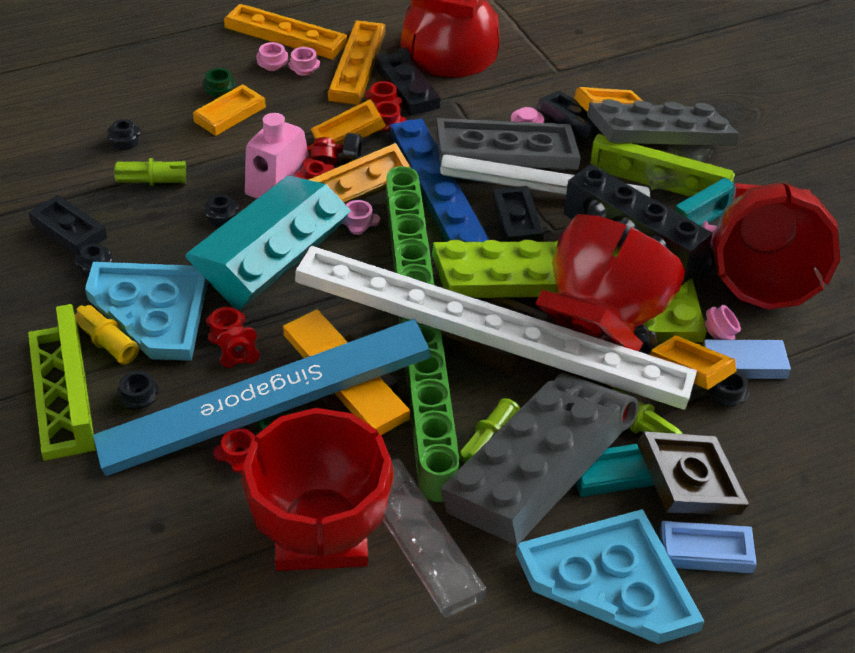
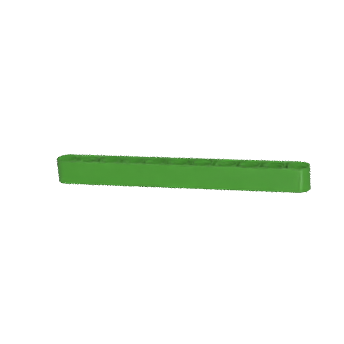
[386,166,459,502]

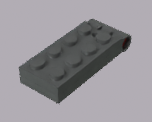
[441,373,638,546]

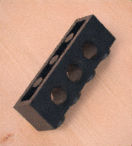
[564,164,713,285]

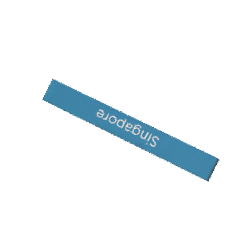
[93,319,431,476]

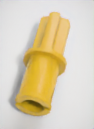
[75,305,139,365]

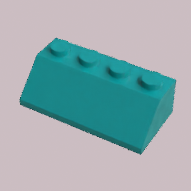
[185,175,351,311]

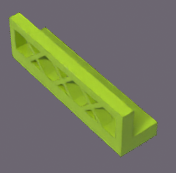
[590,134,735,197]
[28,304,96,461]

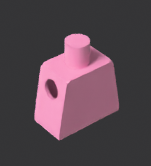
[245,113,309,199]

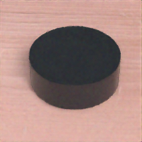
[342,132,363,165]

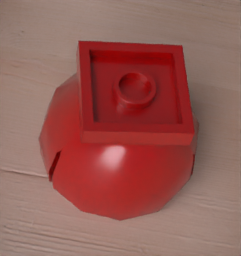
[400,0,500,78]
[712,183,841,310]
[535,214,685,352]
[241,408,394,571]

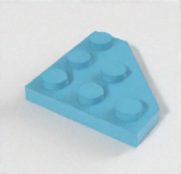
[85,262,208,361]
[516,509,704,644]

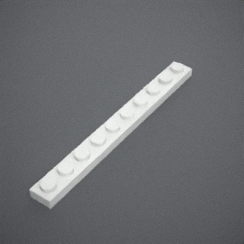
[295,246,697,410]

